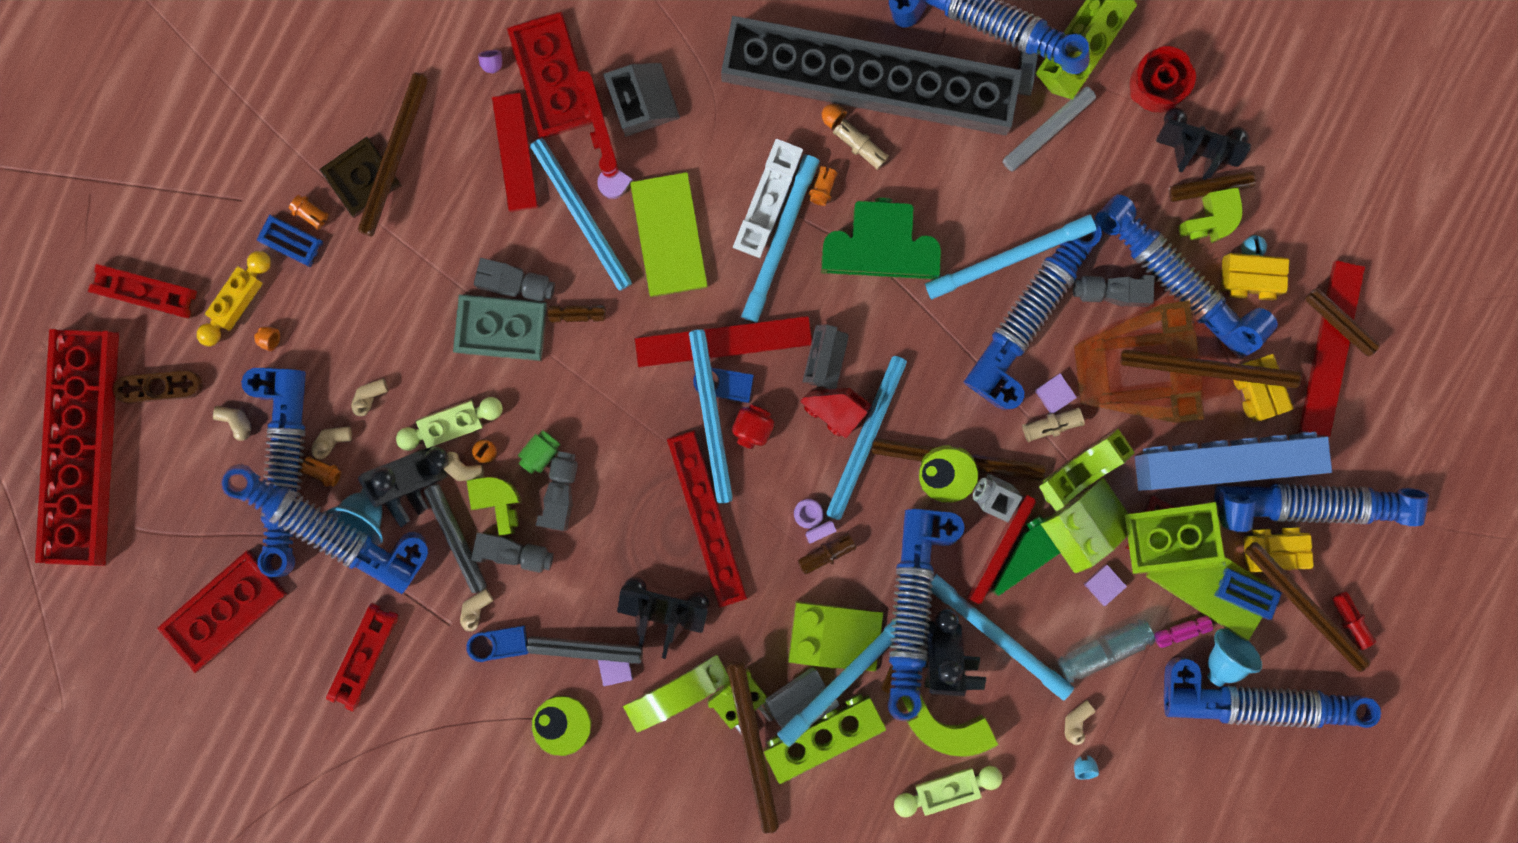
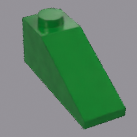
[991,514,1060,596]

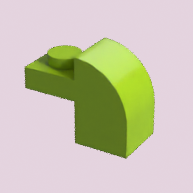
[1178,187,1242,243]
[467,477,522,535]

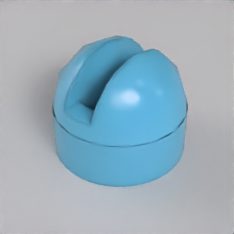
[1241,235,1267,256]
[1074,755,1099,780]

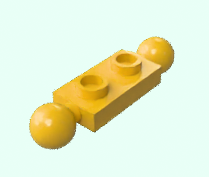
[196,251,271,347]

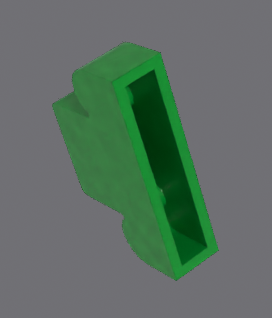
[821,198,941,280]

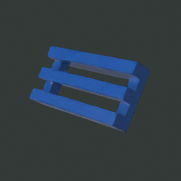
[256,214,323,268]
[1214,568,1282,620]

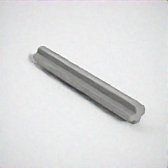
[1002,86,1096,172]

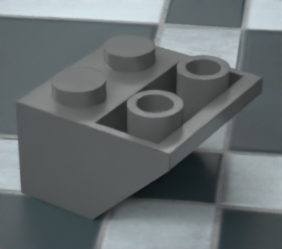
[604,63,680,137]

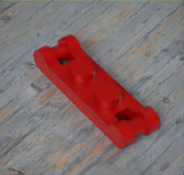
[574,71,619,178]
[87,264,197,319]
[326,603,399,712]

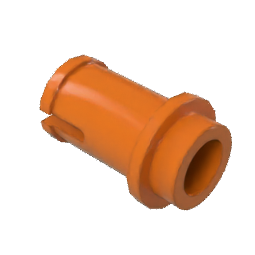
[809,166,838,206]
[289,195,329,230]
[300,456,341,487]

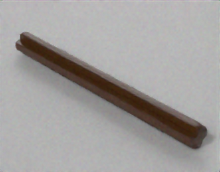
[358,72,428,236]
[1120,349,1301,388]
[871,438,1045,481]
[1245,542,1370,672]
[727,662,779,834]

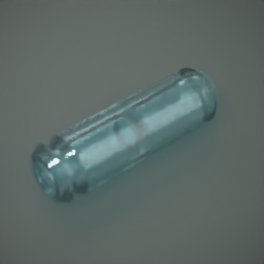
[1057,619,1155,683]

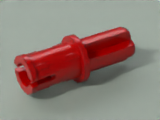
[1332,591,1377,650]

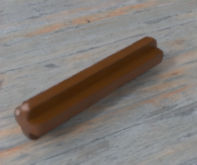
[1169,171,1256,202]
[1305,288,1380,356]

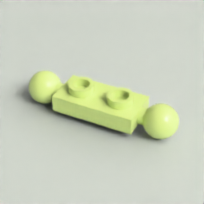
[396,397,503,451]
[894,766,1003,817]

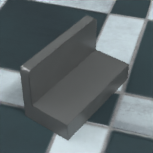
[802,325,849,389]
[765,667,839,728]

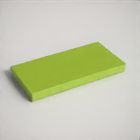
[630,172,708,298]
[1146,556,1273,641]

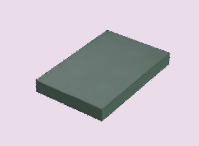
[453,294,547,361]

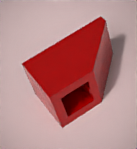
[800,388,872,439]

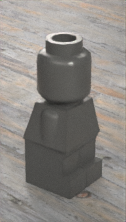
[473,258,555,301]
[1073,275,1154,307]
[536,451,578,531]
[471,532,554,573]

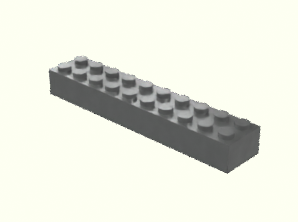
[721,16,1022,136]

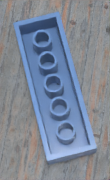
[1135,432,1332,491]

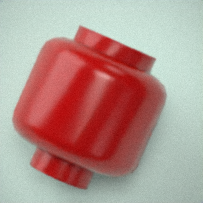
[732,404,775,450]

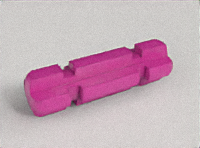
[1154,616,1213,648]

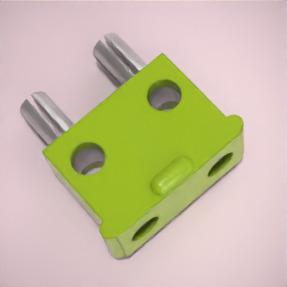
[707,668,775,734]

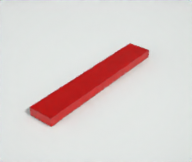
[1298,260,1365,438]
[634,316,812,368]
[667,430,747,608]

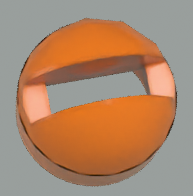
[822,104,847,130]
[254,326,280,351]
[472,439,497,463]

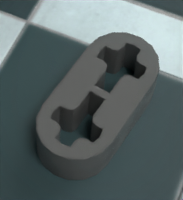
[1018,50,1038,96]

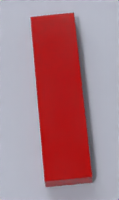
[492,93,539,212]
[967,495,1036,604]

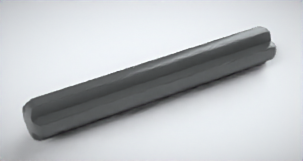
[424,484,487,593]
[527,636,643,664]

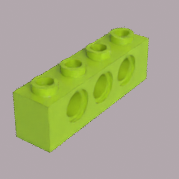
[1035,0,1137,100]
[763,694,886,785]

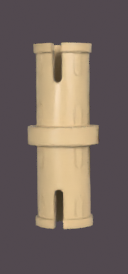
[833,119,889,170]
[1022,407,1085,443]

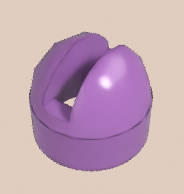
[478,50,503,74]

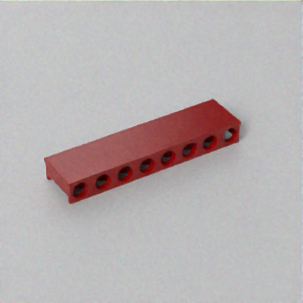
[35,329,119,566]

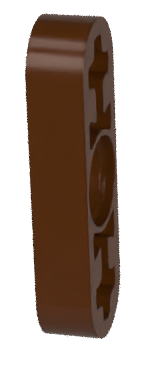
[113,371,203,403]

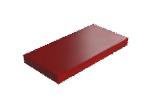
[507,11,593,139]
[157,550,287,673]

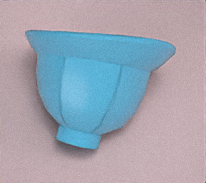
[326,488,383,545]
[1207,628,1262,687]

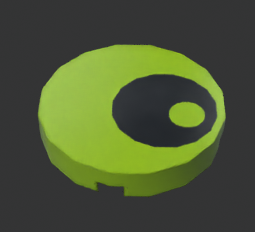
[919,445,978,503]
[532,696,591,756]

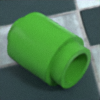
[518,429,561,474]

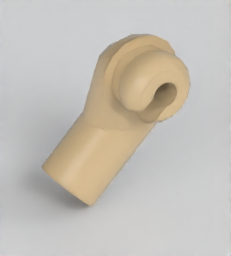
[351,378,388,417]
[213,406,251,441]
[312,426,352,459]
[444,452,484,481]
[460,589,494,631]
[1064,700,1096,745]

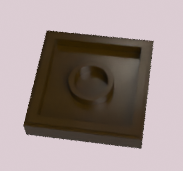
[319,136,401,218]

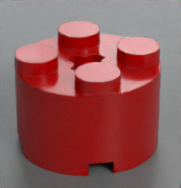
[1129,46,1196,113]

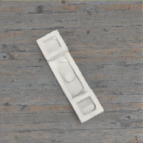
[733,139,803,258]

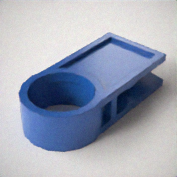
[693,367,754,403]
[466,626,529,662]

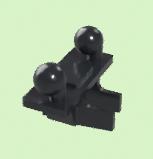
[1156,108,1251,180]
[358,447,449,528]
[617,577,710,659]
[924,609,986,696]

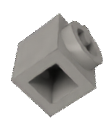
[973,473,1022,522]

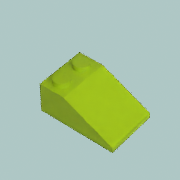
[1041,477,1128,573]
[1124,502,1226,574]
[788,601,883,671]

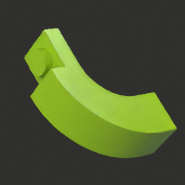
[1039,429,1135,511]
[623,655,730,732]
[902,688,998,756]

